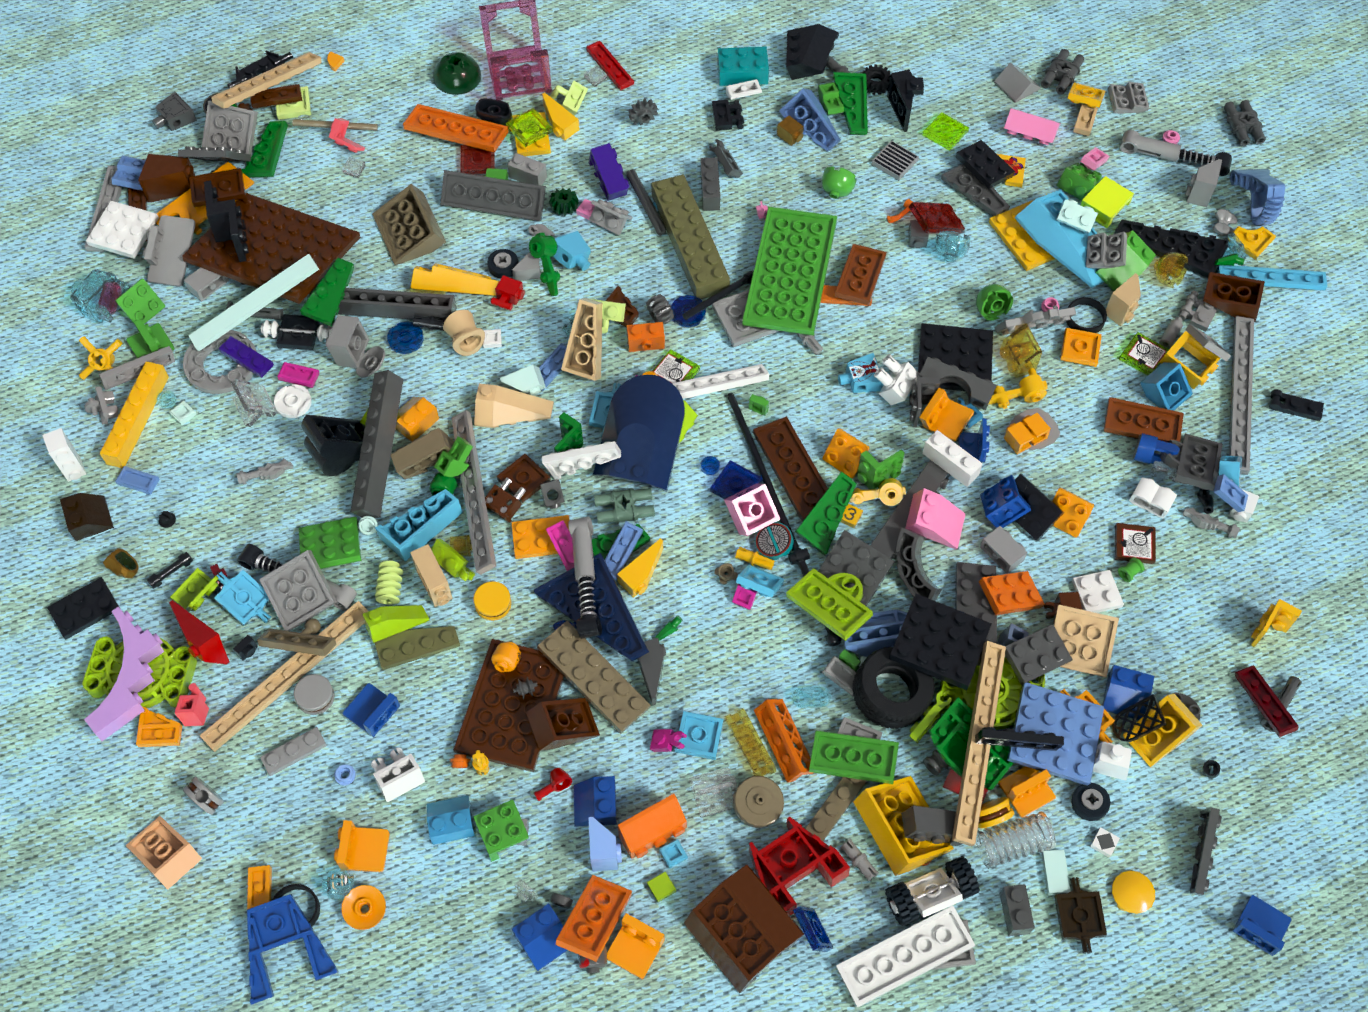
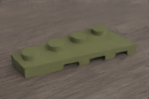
[375,626,460,670]

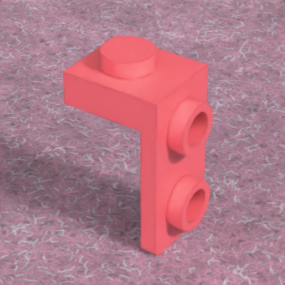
[329,118,365,153]

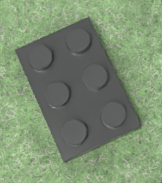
[1005,624,1073,685]

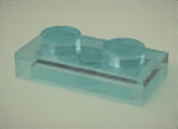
[1227,232,1246,259]

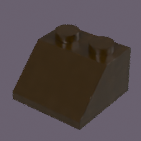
[60,493,114,541]

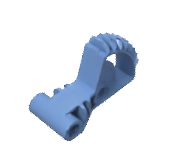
[1230,169,1285,226]

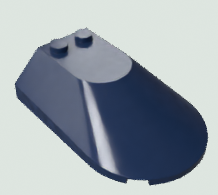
[593,375,685,492]

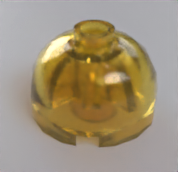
[1154,252,1188,288]

